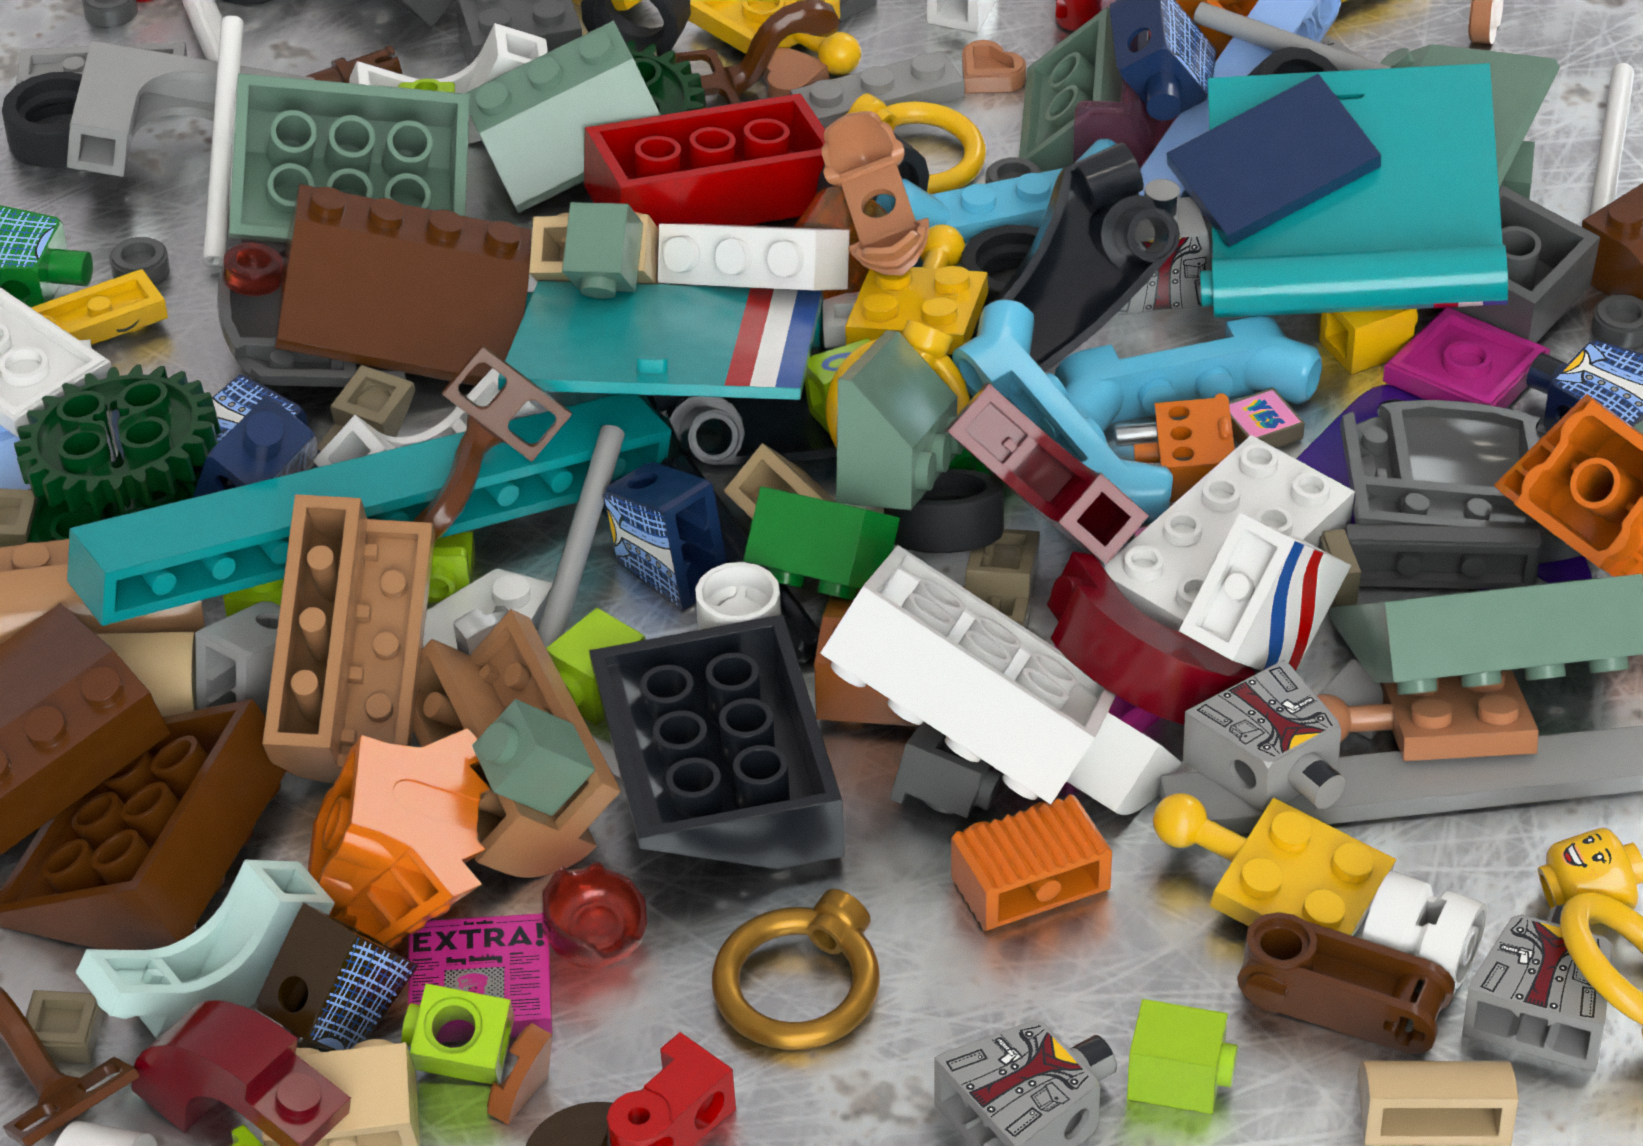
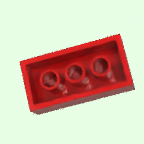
[584,93,825,228]

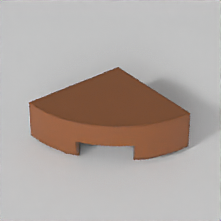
[487,1023,552,1125]

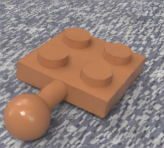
[1317,669,1538,761]

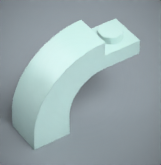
[76,860,335,1039]

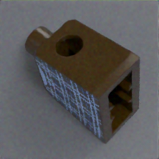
[256,903,418,1051]

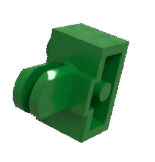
[743,486,900,600]

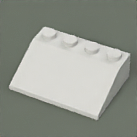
[820,545,1116,804]

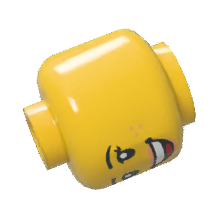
[1537,827,1643,926]

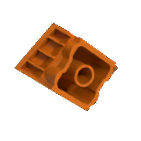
[1493,394,1643,577]
[308,728,490,949]

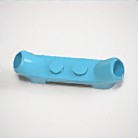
[874,139,1117,267]
[952,299,1173,524]
[1054,316,1322,433]

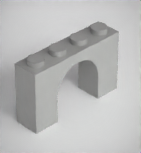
[67,40,315,177]

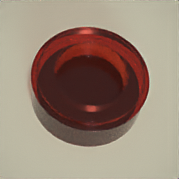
[222,242,283,296]

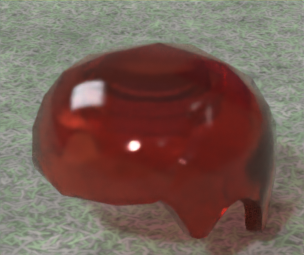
[541,862,648,968]

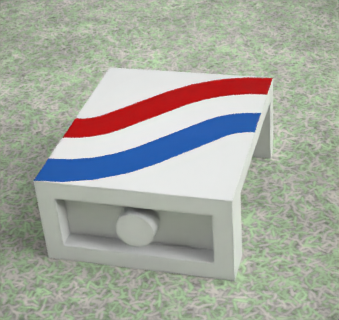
[1179,512,1351,671]

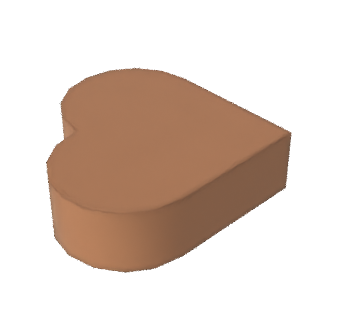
[1468,0,1503,44]
[962,40,1026,94]
[763,48,830,98]

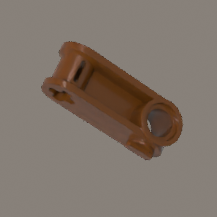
[1237,912,1456,1054]

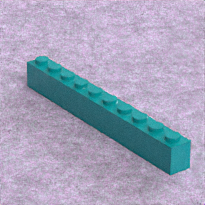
[67,394,672,626]

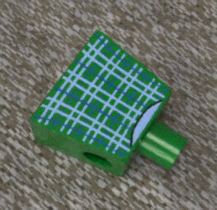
[0,205,93,307]

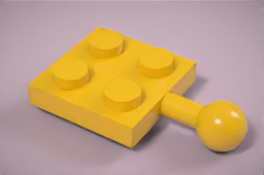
[688,0,862,76]
[845,224,988,355]
[1153,793,1396,936]

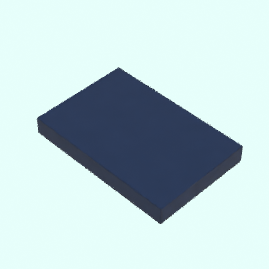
[1166,73,1381,247]

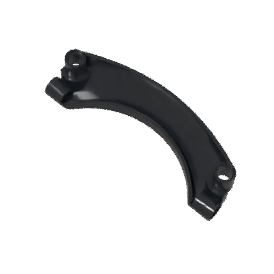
[646,142,1180,465]

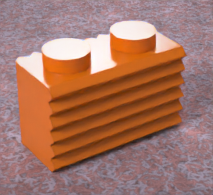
[951,794,1112,931]

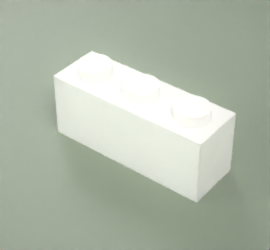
[658,224,849,290]

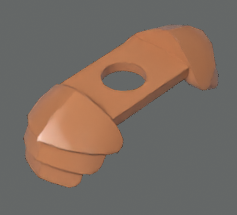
[821,111,929,276]

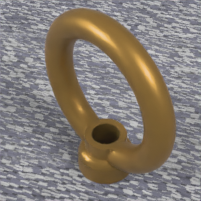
[712,889,880,1050]

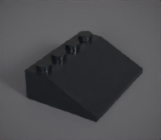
[589,615,845,869]

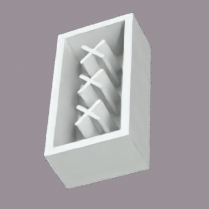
[1103,435,1355,632]

